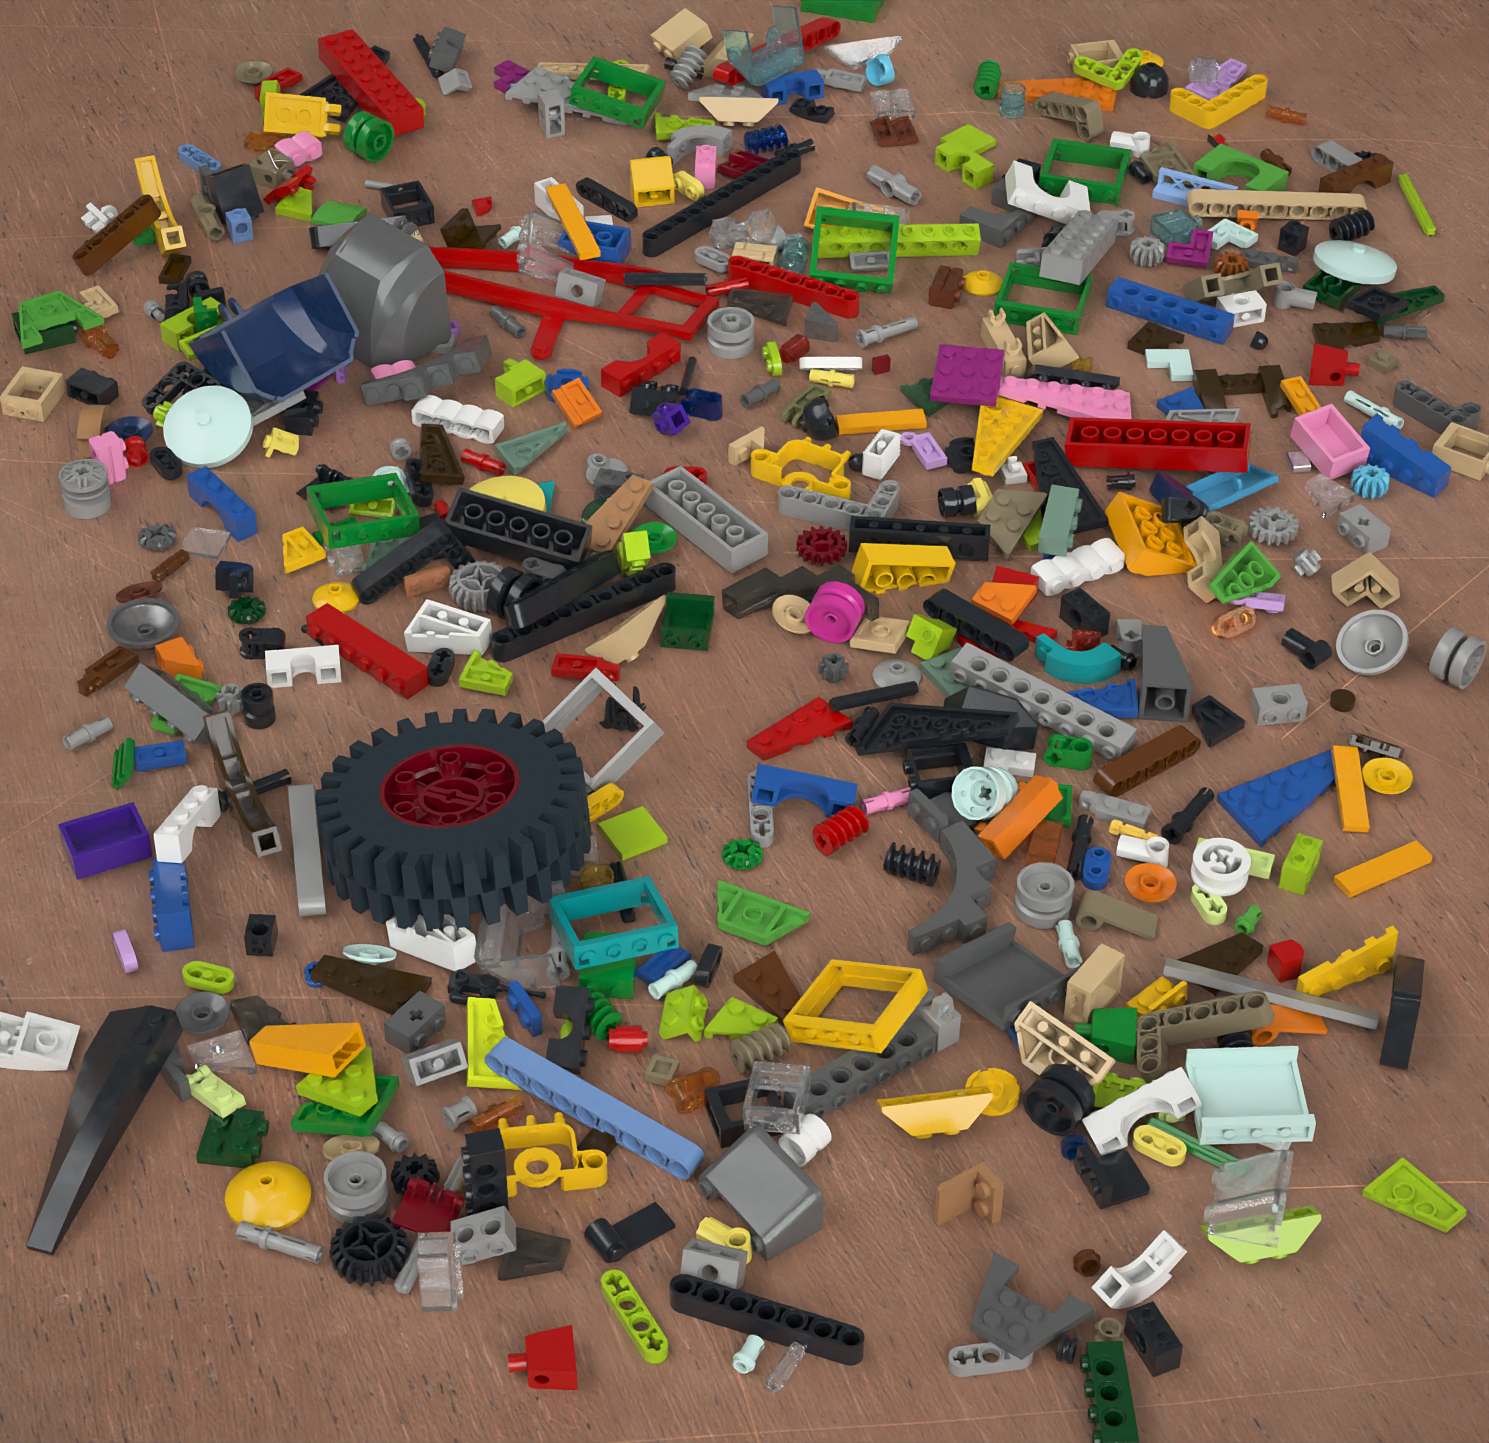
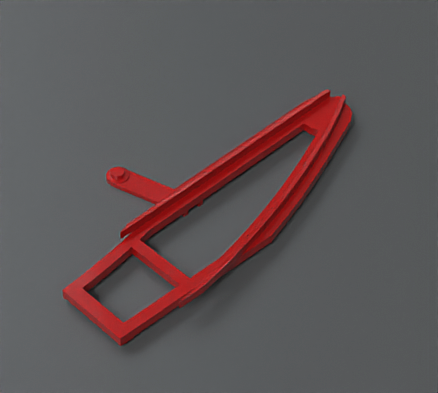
[429,247,720,360]

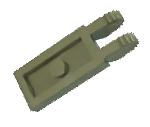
[780,383,832,428]

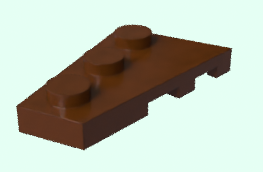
[734,950,801,1028]

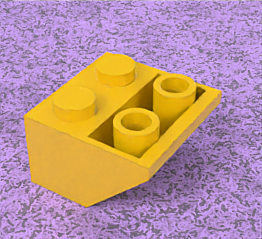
[630,156,675,208]

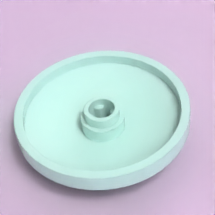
[1313,240,1397,284]
[163,386,253,468]

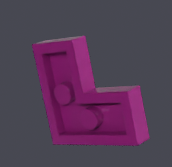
[494,60,530,94]
[1166,229,1214,268]

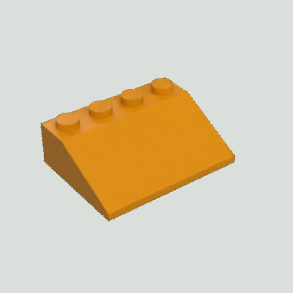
[1104,492,1197,576]

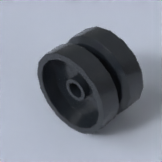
[487,566,543,622]
[1022,1063,1096,1136]

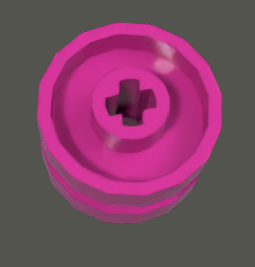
[805,581,865,643]

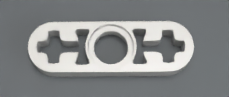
[799,357,862,371]

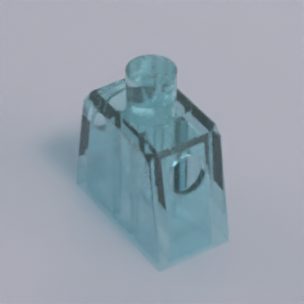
[1150,209,1203,247]

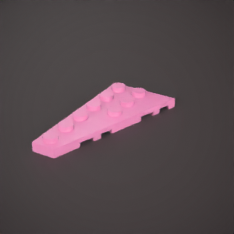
[998,376,1132,419]

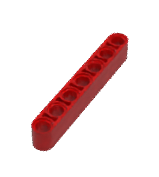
[728,256,860,319]

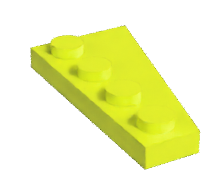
[467,997,521,1090]

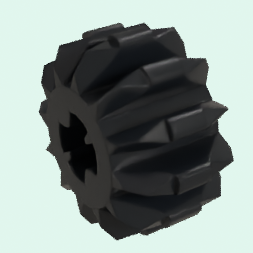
[391,1152,440,1197]

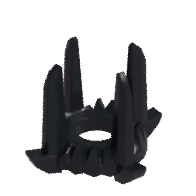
[599,683,646,733]

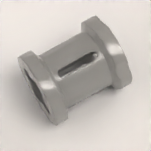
[441,1096,478,1131]

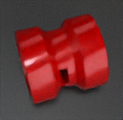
[124,436,149,467]

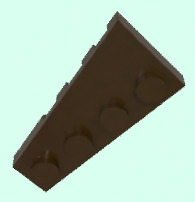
[420,423,465,485]
[311,955,432,1015]

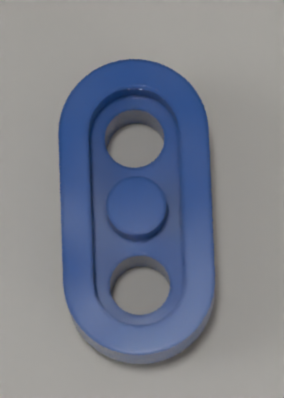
[1082,847,1111,890]

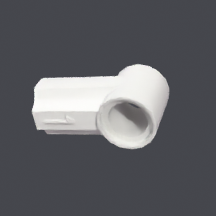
[1110,131,1150,158]
[1116,835,1169,868]

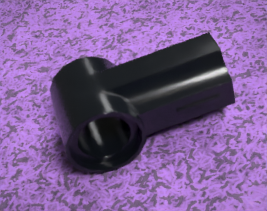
[1281,628,1332,669]

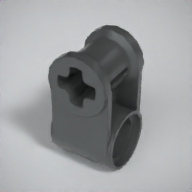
[522,557,567,583]

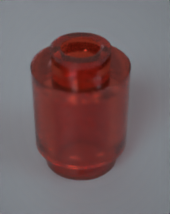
[779,334,810,364]

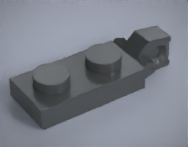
[1241,248,1299,274]

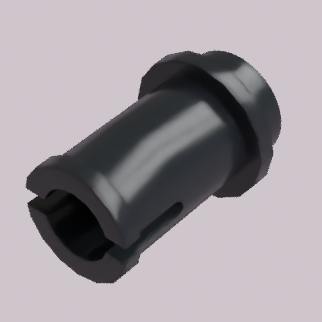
[1129,161,1152,184]
[1106,472,1136,490]
[1111,645,1137,671]

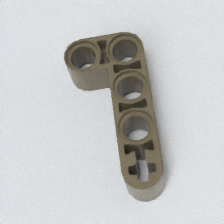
[1034,92,1104,142]

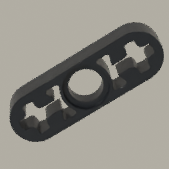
[404,458,434,507]

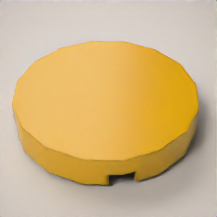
[965,1068,1021,1116]

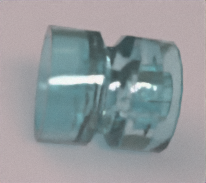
[999,82,1026,119]
[779,236,811,274]

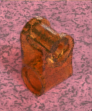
[666,1067,720,1114]

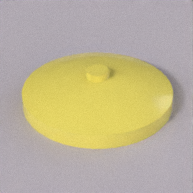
[469,476,547,512]

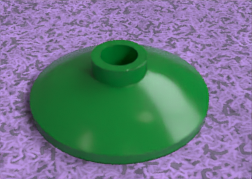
[632,522,677,554]

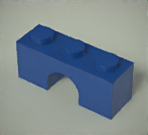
[761,69,824,105]

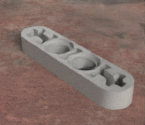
[747,770,774,848]

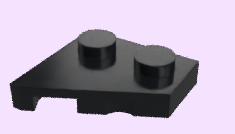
[1192,695,1245,748]

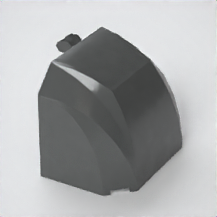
[319,213,452,368]

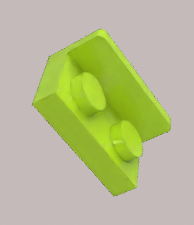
[1092,1072,1148,1119]

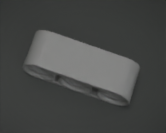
[1311,140,1362,173]

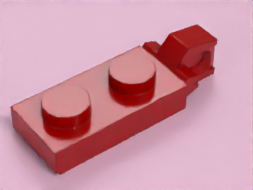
[254,67,303,101]
[551,653,621,681]

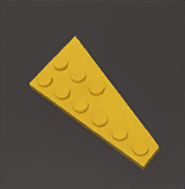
[972,396,1043,477]

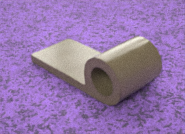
[1076,890,1158,941]

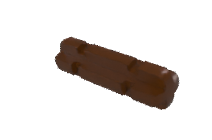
[151,549,190,582]

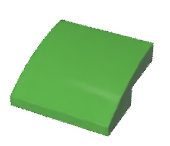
[311,200,367,226]

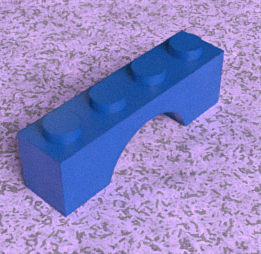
[187,466,258,542]
[751,763,858,818]

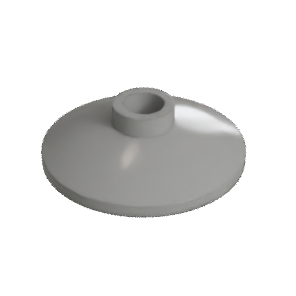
[872,659,921,688]

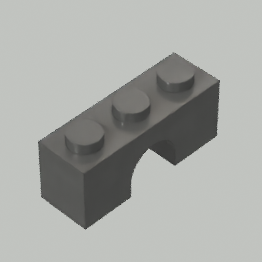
[428,27,466,72]

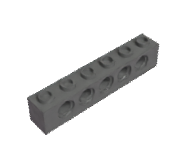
[784,1015,936,1121]

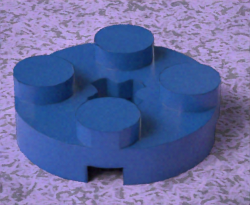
[545,369,589,402]

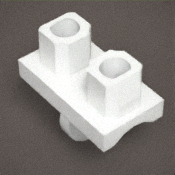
[81,202,118,234]

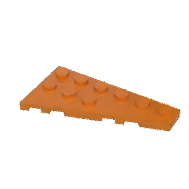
[997,76,1120,112]

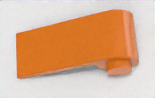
[1250,1004,1328,1046]

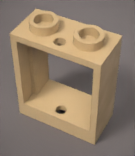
[1067,40,1125,77]
[0,366,66,422]
[1432,422,1489,481]
[1064,943,1125,1024]

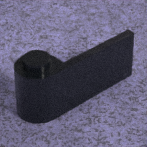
[584,1202,675,1263]

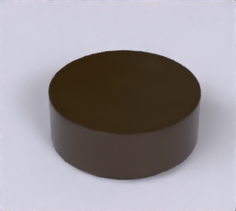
[1330,689,1355,712]

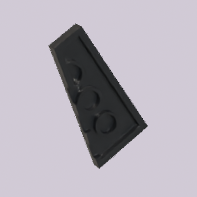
[1024,364,1120,390]

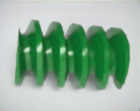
[973,60,1002,100]
[576,984,623,1040]

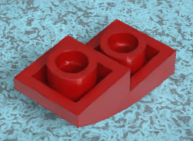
[263,176,302,205]

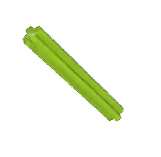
[1397,173,1436,236]

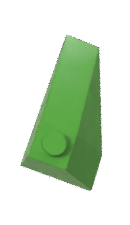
[1207,541,1281,604]

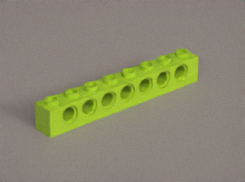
[812,223,981,258]

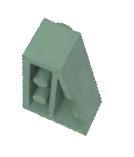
[1038,485,1083,557]

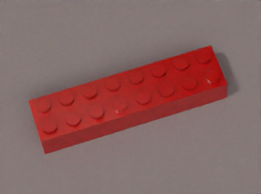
[318,29,424,136]
[1065,417,1251,473]

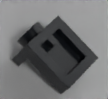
[192,285,226,306]

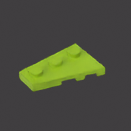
[1362,1157,1467,1233]

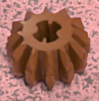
[1213,252,1249,277]

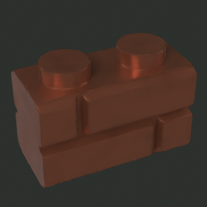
[928,265,967,309]

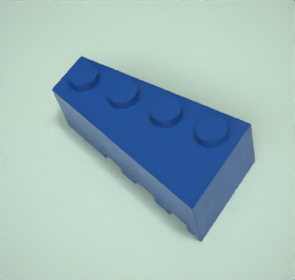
[1361,413,1451,498]

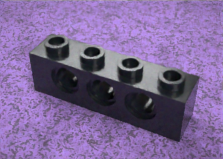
[461,1128,509,1216]

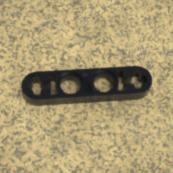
[576,177,638,222]

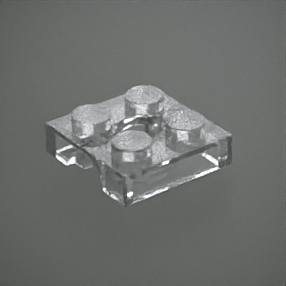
[870,89,915,119]

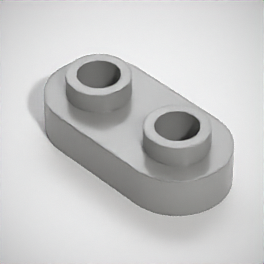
[695,246,731,273]

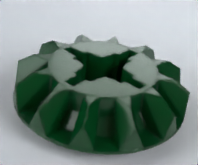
[227,595,266,624]

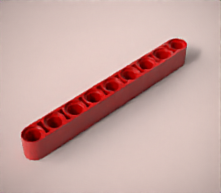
[713,17,841,86]

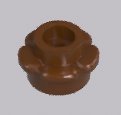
[1073,1249,1101,1277]

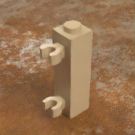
[981,308,1027,378]

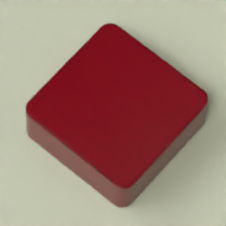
[872,354,891,375]

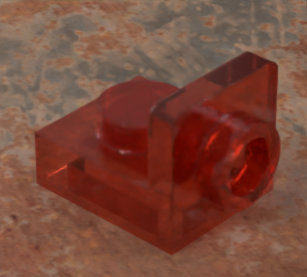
[1066,631,1101,652]

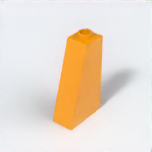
[249,1022,366,1077]

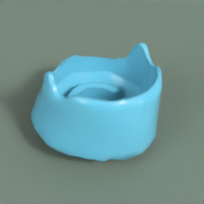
[865,53,895,87]

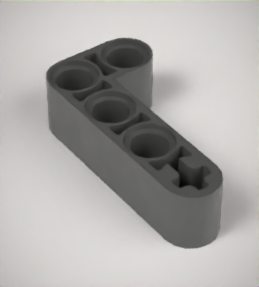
[1392,381,1481,435]

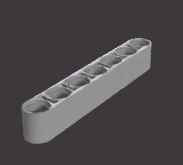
[288,783,326,917]

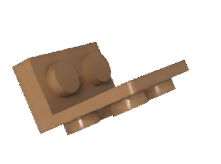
[934,1162,1004,1226]

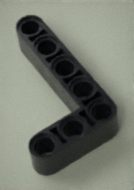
[351,519,476,605]
[1379,954,1425,1070]

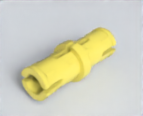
[809,368,855,388]

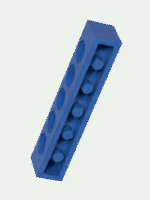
[1106,277,1235,345]

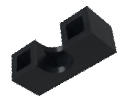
[546,985,595,1075]

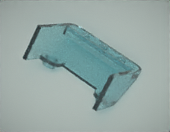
[722,5,805,86]

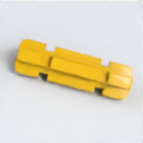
[1109,819,1159,840]

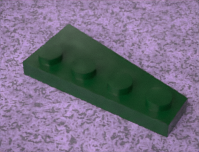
[1370,285,1445,325]

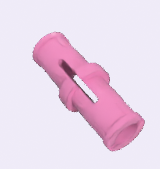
[861,787,911,815]

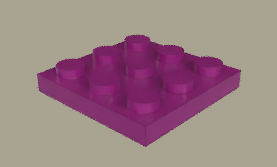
[930,344,1005,407]

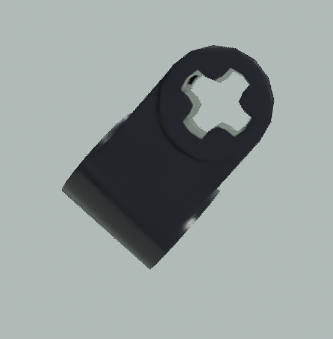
[1161,497,1208,523]
[239,627,286,660]

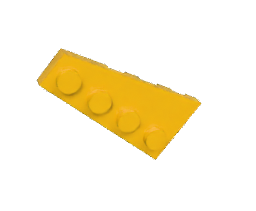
[1296,925,1399,997]

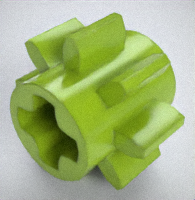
[153,401,173,428]

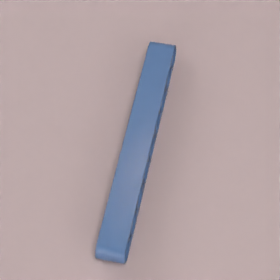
[484,1037,705,1180]

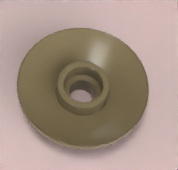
[234,61,273,84]

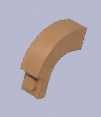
[77,404,112,460]

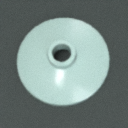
[343,944,397,965]

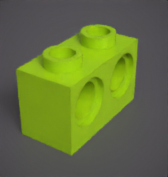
[1279,833,1323,896]

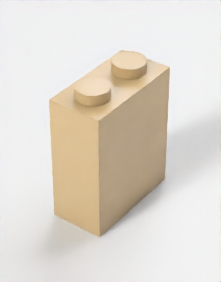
[650,8,713,60]

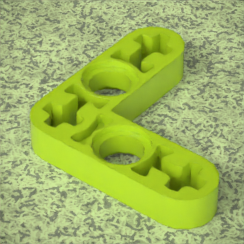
[1073,48,1143,90]

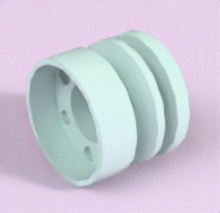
[952,767,1019,820]

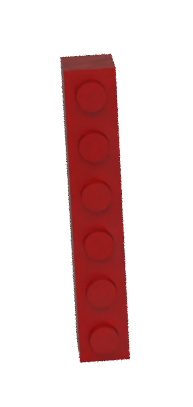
[306,603,429,699]

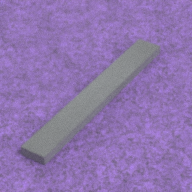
[1163,958,1379,1030]

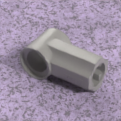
[1273,281,1317,311]

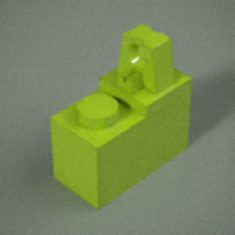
[495,358,546,408]

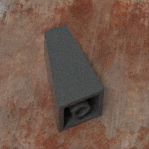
[1138,625,1192,723]

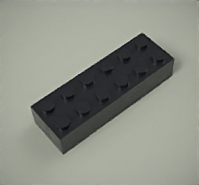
[445,487,593,570]

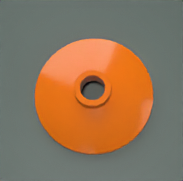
[1124,863,1177,902]

